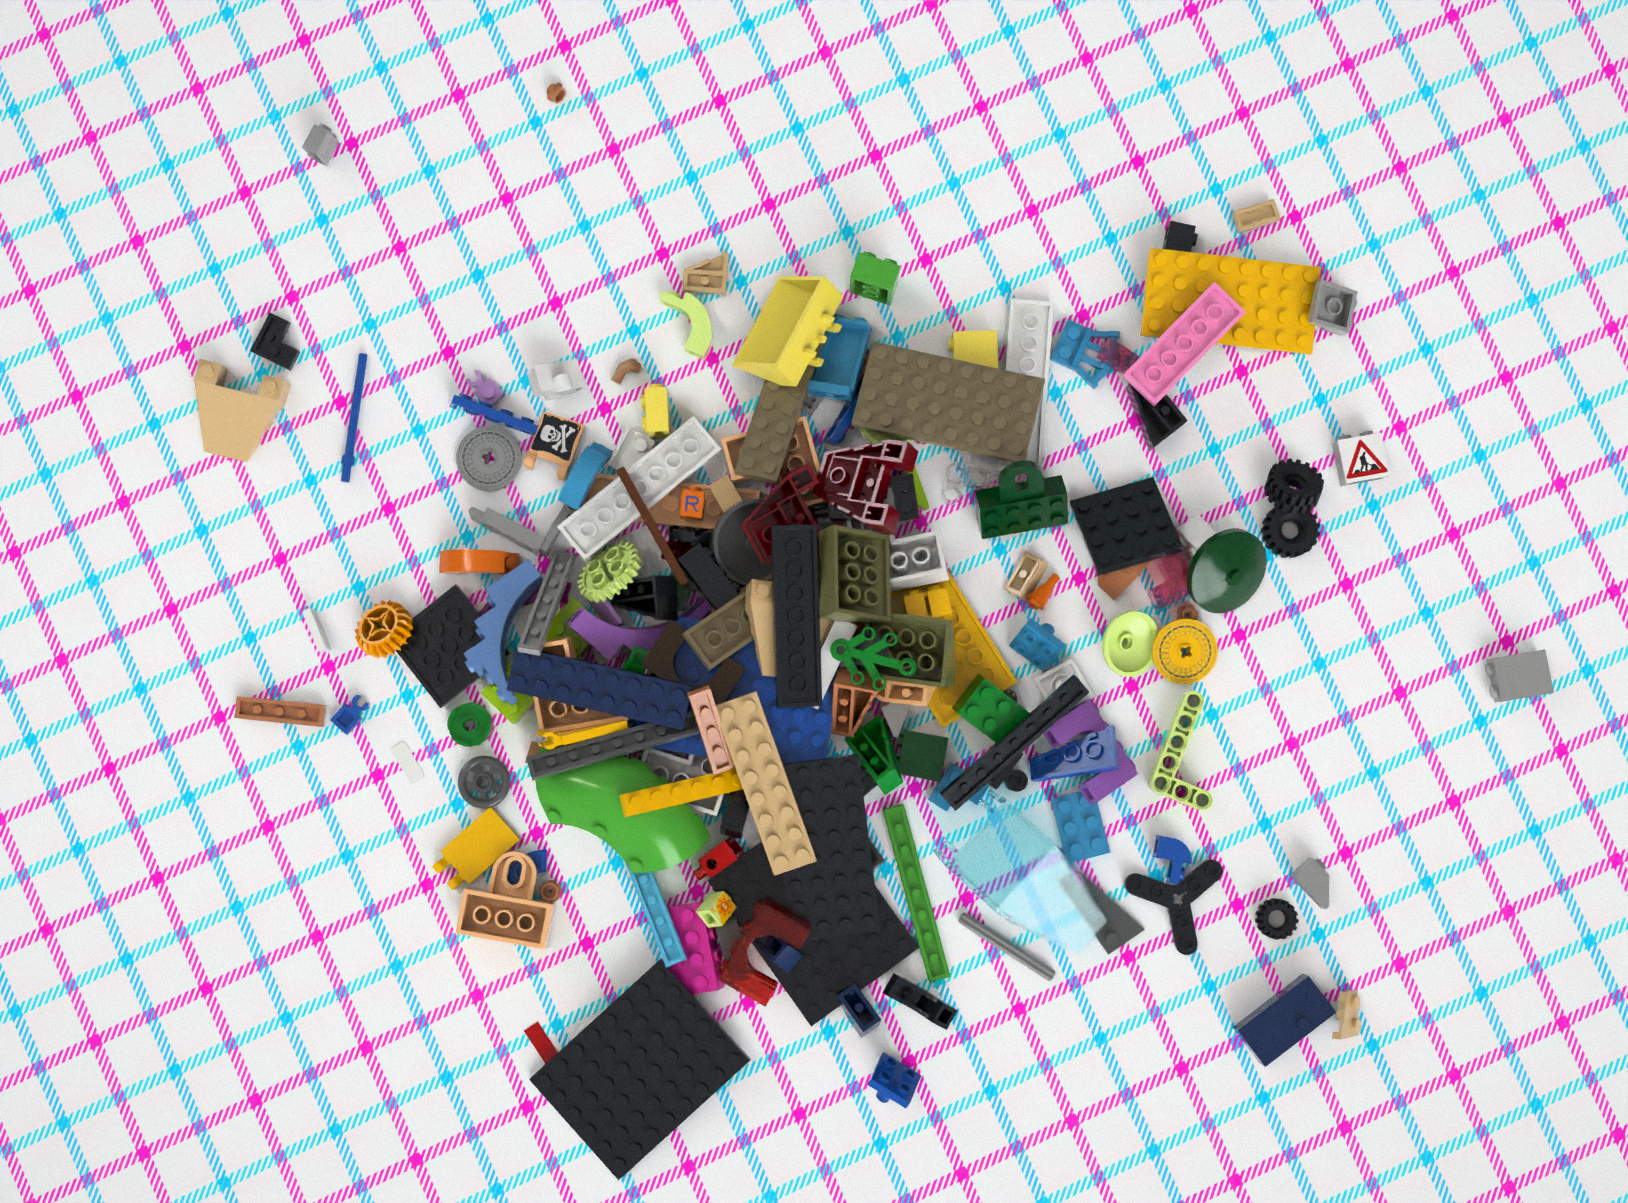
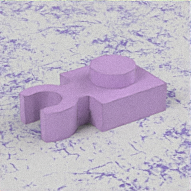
[466,370,505,406]

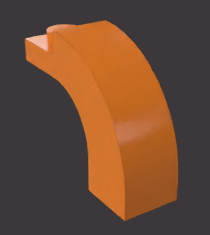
[439,549,520,575]

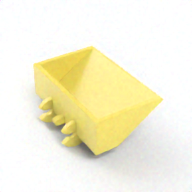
[732,276,843,386]

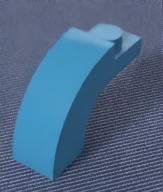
[558,442,613,510]

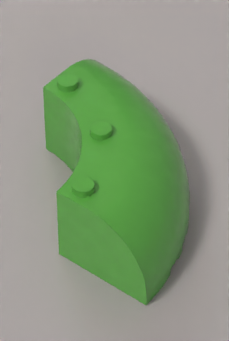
[535,742,710,873]

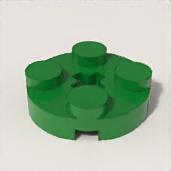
[447,703,493,747]

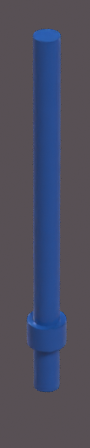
[341,353,368,483]

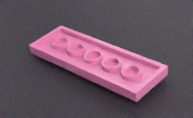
[1122,282,1246,406]

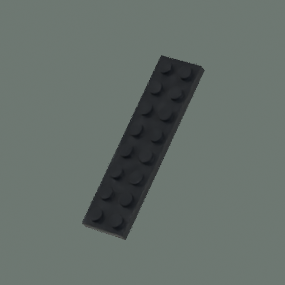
[770,524,822,708]

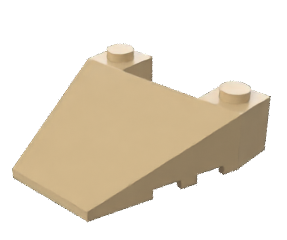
[194,359,291,462]
[745,579,834,677]

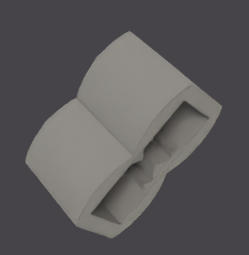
[302,123,339,166]

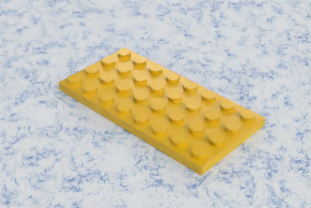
[1140,248,1321,354]
[890,569,1017,728]

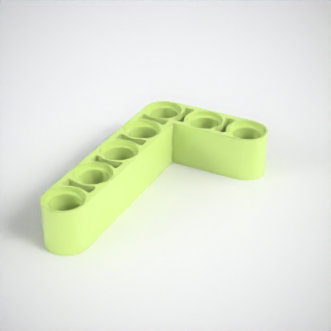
[1148,691,1213,810]

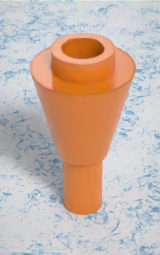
[1027,573,1060,610]

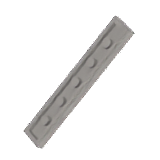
[517,550,576,656]

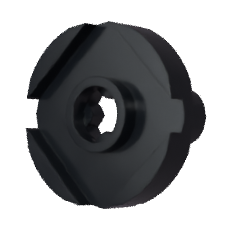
[668,525,712,546]

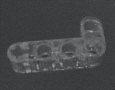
[941,462,1027,506]

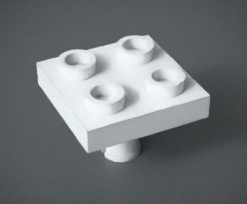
[1033,658,1094,709]

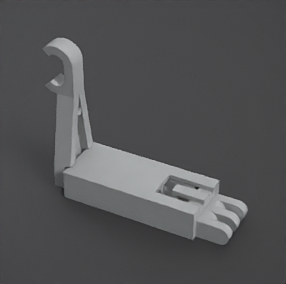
[468,504,575,557]

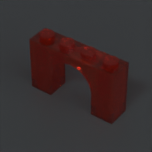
[717,898,811,1007]

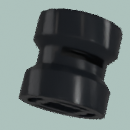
[1004,770,1028,792]

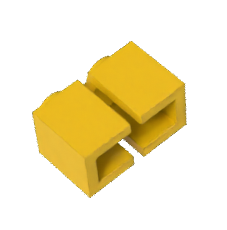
[902,585,952,618]

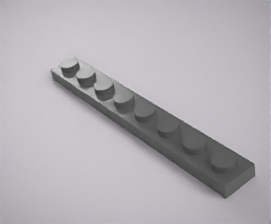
[526,711,700,781]

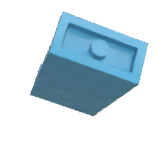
[808,314,872,402]

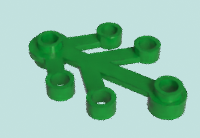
[830,627,917,690]

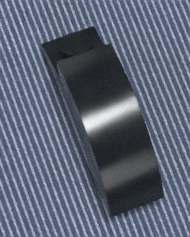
[882,973,958,1030]

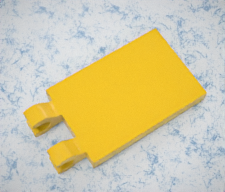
[536,720,628,749]
[432,807,521,890]

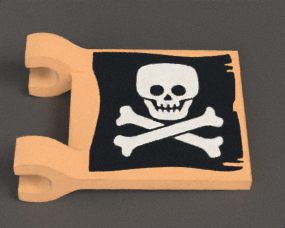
[523,412,585,481]

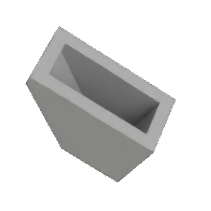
[1290,858,1329,910]

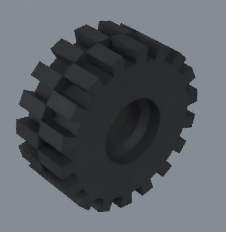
[1264,459,1324,514]
[1261,507,1320,558]

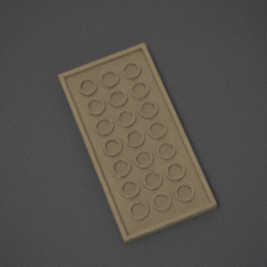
[851,341,1045,462]

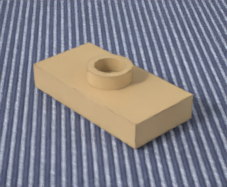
[1232,199,1281,234]

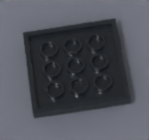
[1070,477,1183,576]
[396,584,511,708]

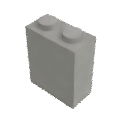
[1485,649,1554,703]

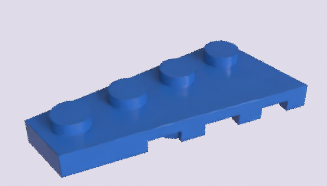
[449,393,538,436]
[1030,724,1118,782]

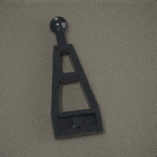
[804,473,920,522]

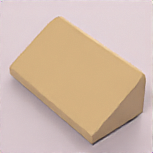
[1004,551,1048,602]

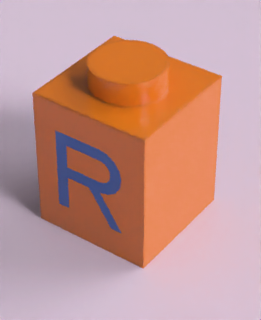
[680,487,706,521]

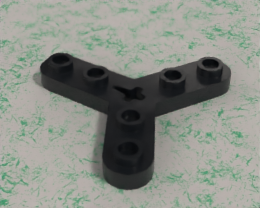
[1124,859,1223,955]

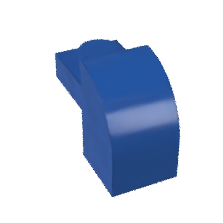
[1153,835,1192,885]

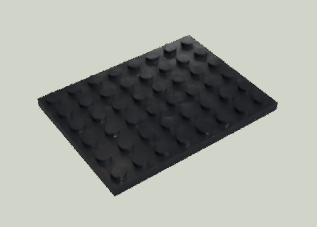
[708,841,920,1027]
[529,959,751,1180]

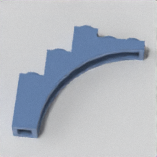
[463,559,543,706]

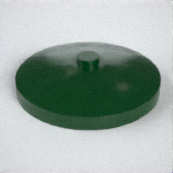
[1187,528,1267,613]

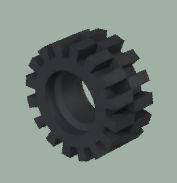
[1255,898,1299,940]

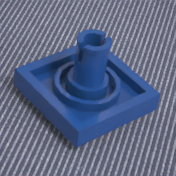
[867,1052,921,1108]

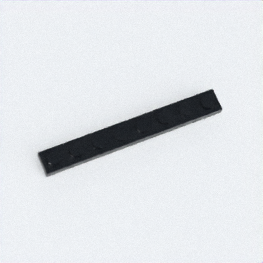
[940,674,1089,811]

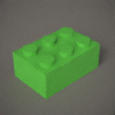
[849,251,901,306]

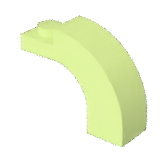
[659,291,713,361]

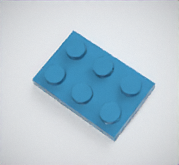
[1050,791,1111,864]

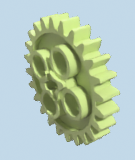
[577,541,643,603]

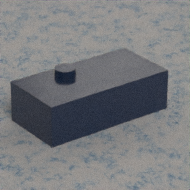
[1233,974,1337,1067]

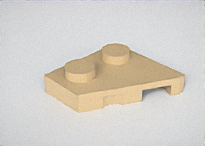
[682,252,729,295]
[1332,990,1361,1040]

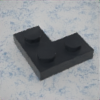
[250,312,300,371]

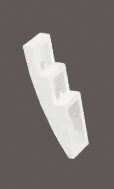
[813,621,857,710]

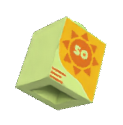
[696,891,736,928]

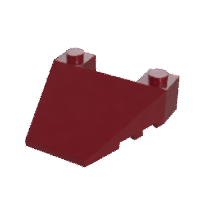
[812,439,919,535]
[741,462,843,564]

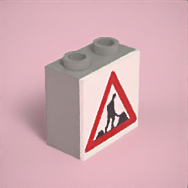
[1332,431,1390,487]

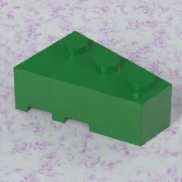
[844,714,903,795]

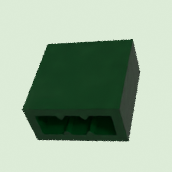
[896,730,949,782]

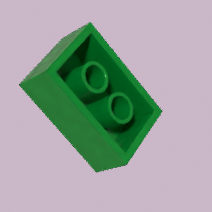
[952,674,1030,743]

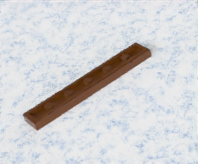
[616,466,689,588]

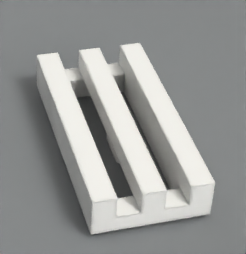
[302,608,331,653]

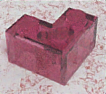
[1146,552,1190,611]

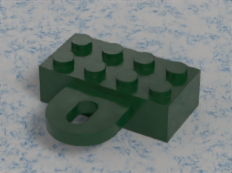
[975,460,1068,539]

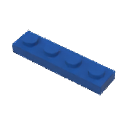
[823,375,864,445]

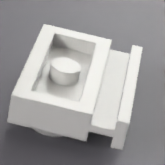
[607,427,656,470]

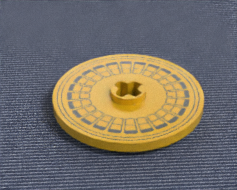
[1152,618,1218,684]

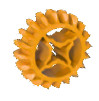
[354,600,413,658]

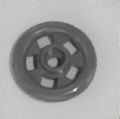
[458,756,511,809]

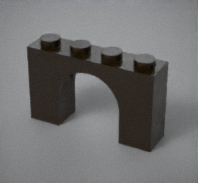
[640,619,746,705]

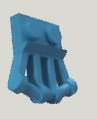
[1050,320,1120,389]

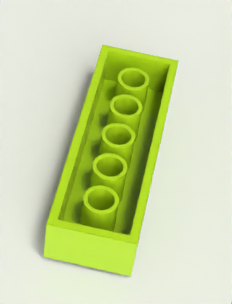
[481,597,591,724]

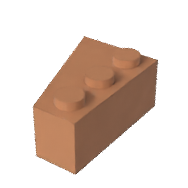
[831,667,884,737]

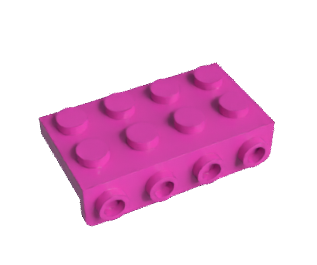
[667,900,727,995]

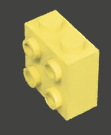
[948,330,999,369]
[641,384,672,439]

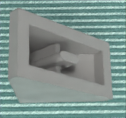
[880,703,910,738]

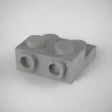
[1307,279,1358,335]

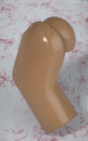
[611,358,641,385]

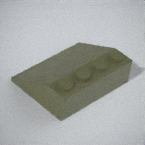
[819,524,891,623]
[861,613,956,688]

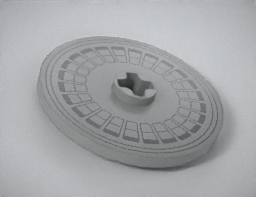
[456,426,522,491]

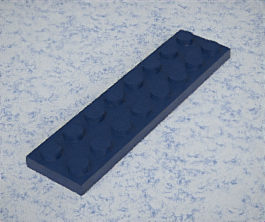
[507,645,693,730]

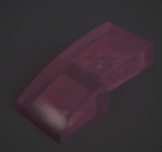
[1096,337,1140,374]

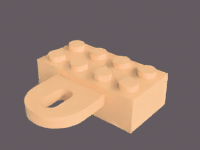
[455,851,555,949]

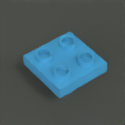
[1008,618,1066,672]

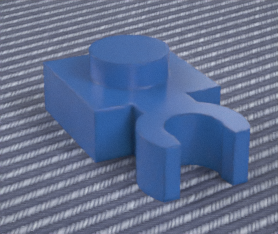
[330,695,370,735]

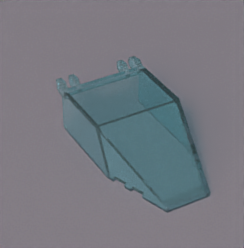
[933,788,1107,954]

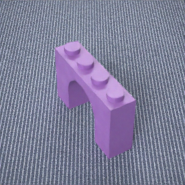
[1043,699,1138,805]

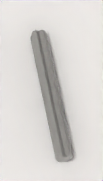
[958,912,1056,981]

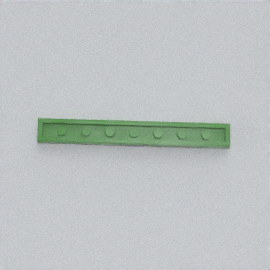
[882,804,951,982]

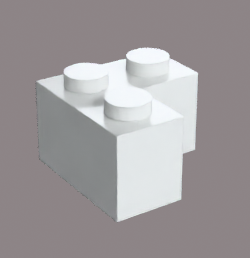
[1177,515,1216,558]

